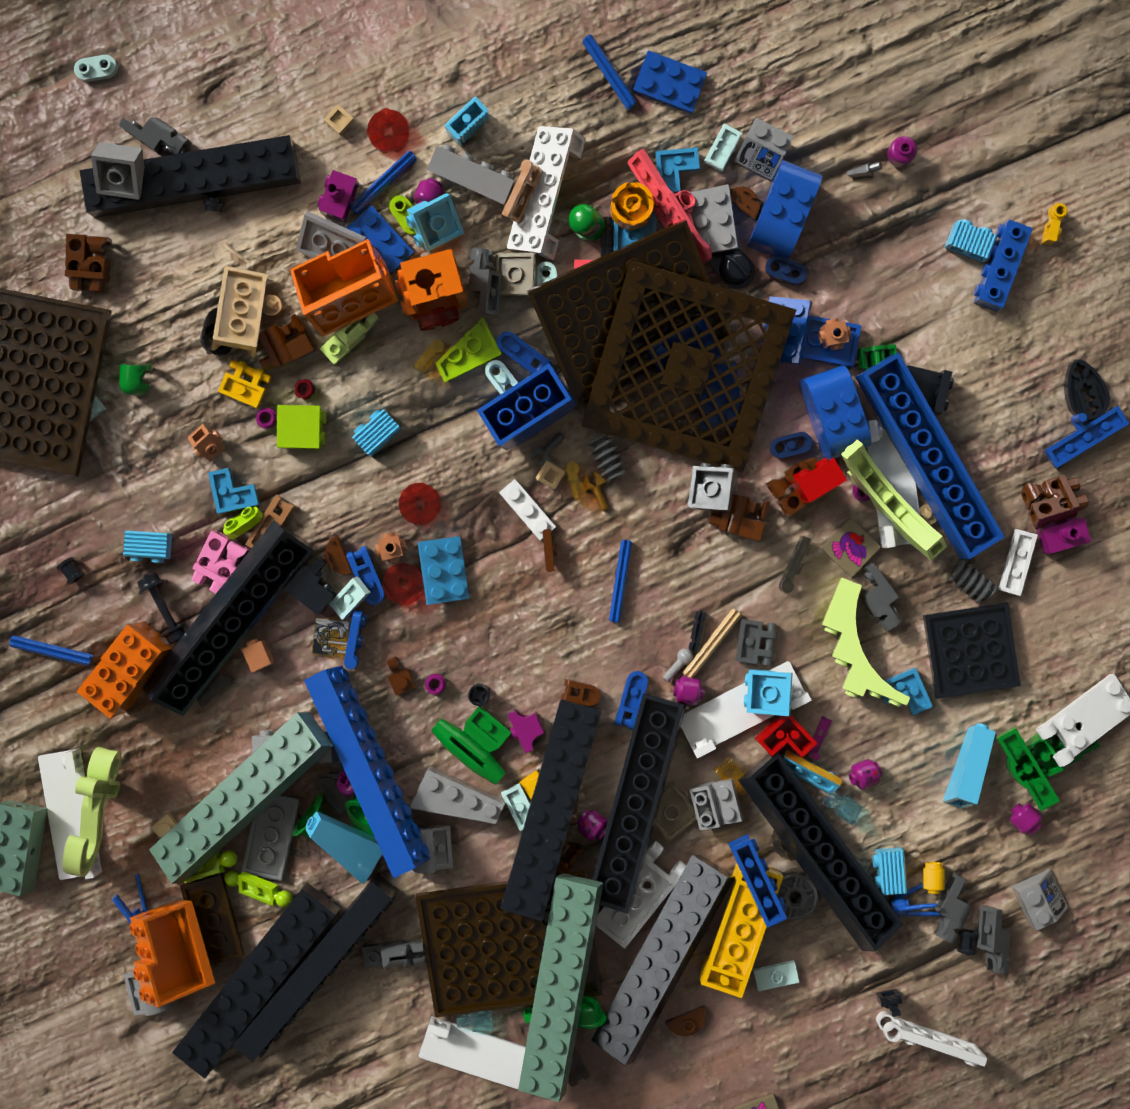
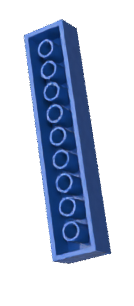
[855,352,1005,559]
[304,666,431,878]

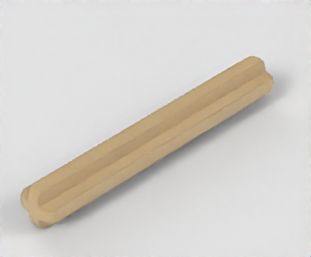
[683,609,741,678]

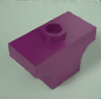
[508,709,544,753]

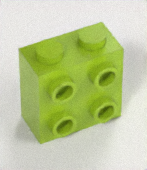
[277,405,327,450]

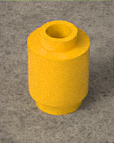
[923,862,945,894]

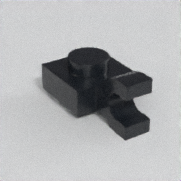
[876,989,902,1017]

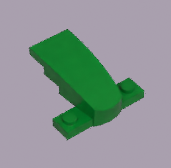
[996,723,1100,811]

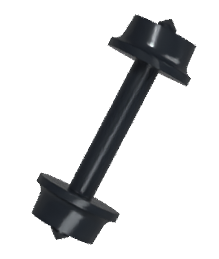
[137,573,188,644]

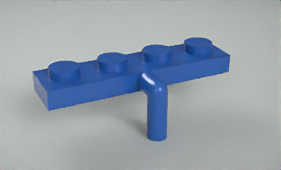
[1043,406,1129,468]

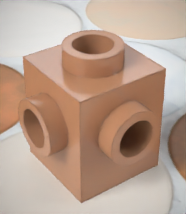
[819,318,851,351]
[188,424,226,462]
[375,532,408,563]

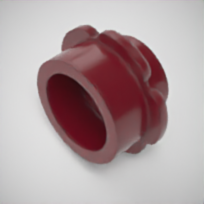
[294,379,315,400]

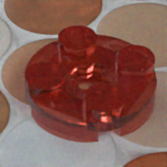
[367,108,410,153]
[416,306,460,331]
[399,483,441,525]
[383,563,424,605]

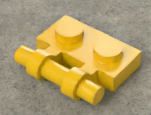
[218,359,272,408]

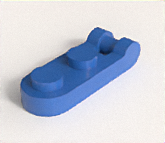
[497,331,552,374]
[346,545,385,605]
[344,609,367,669]
[614,671,648,730]

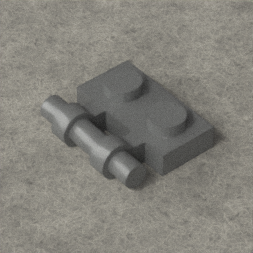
[735,619,778,665]

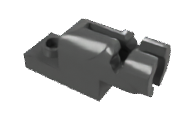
[119,117,191,155]
[469,248,502,316]
[862,563,903,631]
[934,871,971,944]
[977,905,1011,973]
[362,940,426,969]

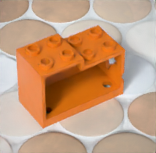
[290,239,399,337]
[395,249,469,322]
[76,621,175,718]
[129,899,215,1007]

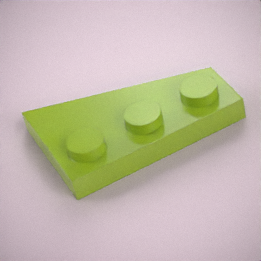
[435,317,502,383]

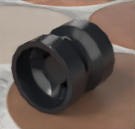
[468,683,490,706]

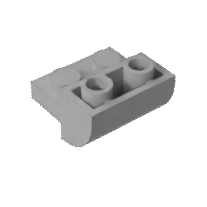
[689,778,744,831]
[409,824,453,873]
[124,971,178,1016]

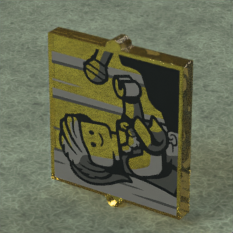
[312,617,350,658]

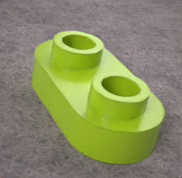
[389,195,416,236]
[223,506,263,539]

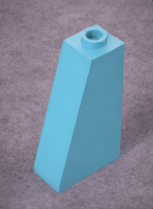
[943,723,996,809]
[306,811,382,884]

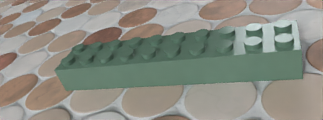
[149,712,333,884]
[518,873,603,1102]

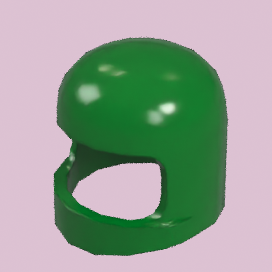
[568,204,605,241]
[119,363,153,396]

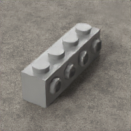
[427,144,517,205]

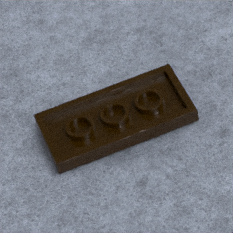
[180,873,245,965]

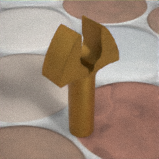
[584,472,609,511]

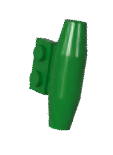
[431,706,511,785]

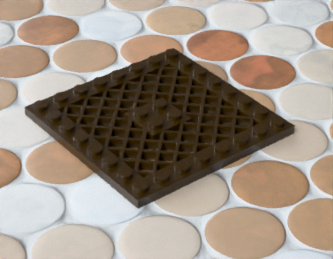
[581,260,796,473]

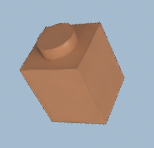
[241,638,275,673]

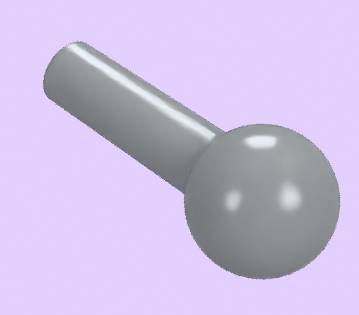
[662,648,694,683]

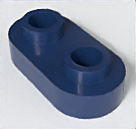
[765,256,807,285]
[770,432,812,459]

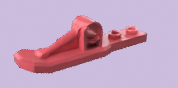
[627,149,712,265]

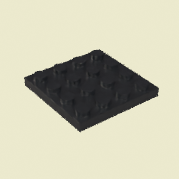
[923,602,1021,699]

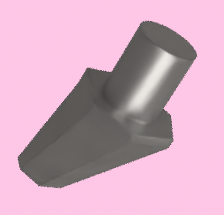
[847,162,883,177]

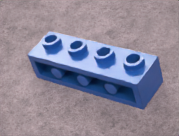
[973,219,1033,311]
[728,834,787,928]

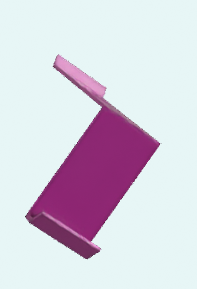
[809,716,832,761]

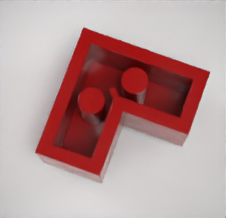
[790,457,847,504]
[755,714,818,758]

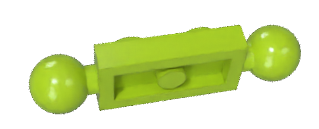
[168,850,237,884]
[224,870,293,908]

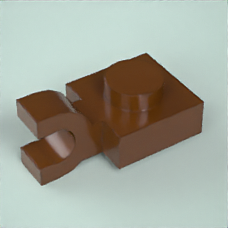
[387,656,416,696]

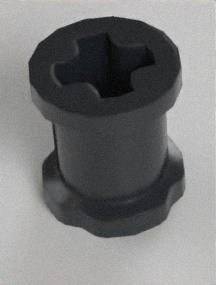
[56,557,85,585]
[957,929,978,955]

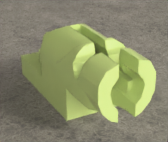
[320,313,379,365]

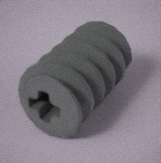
[588,434,627,482]
[949,559,997,603]

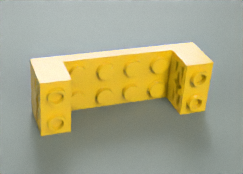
[698,863,783,998]

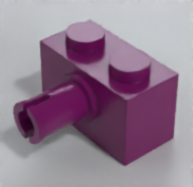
[317,170,360,223]
[1037,517,1091,554]

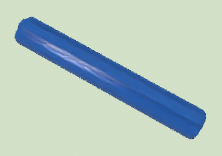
[583,34,636,110]
[350,150,417,215]
[609,540,632,623]
[9,636,93,666]

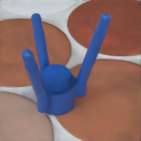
[112,874,148,924]
[890,883,941,917]

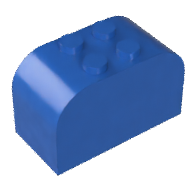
[747,160,823,259]
[477,363,577,450]
[797,365,872,460]

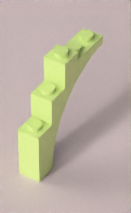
[841,440,947,561]
[822,578,910,707]

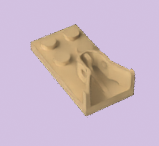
[211,266,267,358]

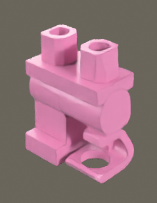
[192,530,251,594]

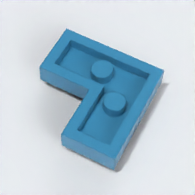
[655,147,700,194]
[208,468,260,514]
[881,667,933,715]

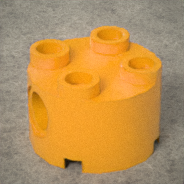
[610,182,654,231]

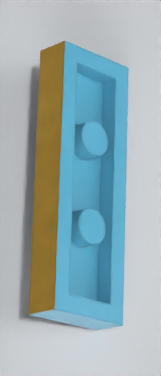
[781,750,843,795]

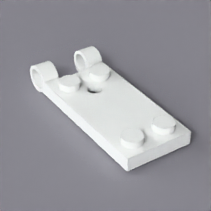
[1036,674,1130,767]
[596,841,686,948]
[876,1011,987,1067]

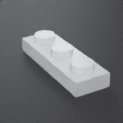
[499,479,556,540]
[998,529,1038,596]

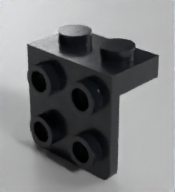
[907,365,954,416]

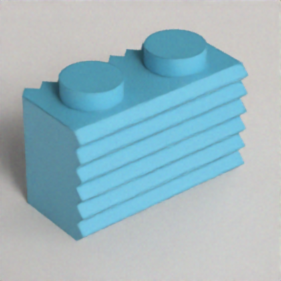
[444,96,489,146]
[944,219,998,263]
[352,409,402,457]
[123,531,172,563]
[872,847,907,895]

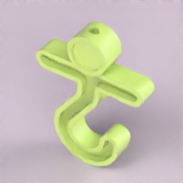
[62,747,121,877]

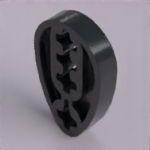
[1064,359,1110,420]

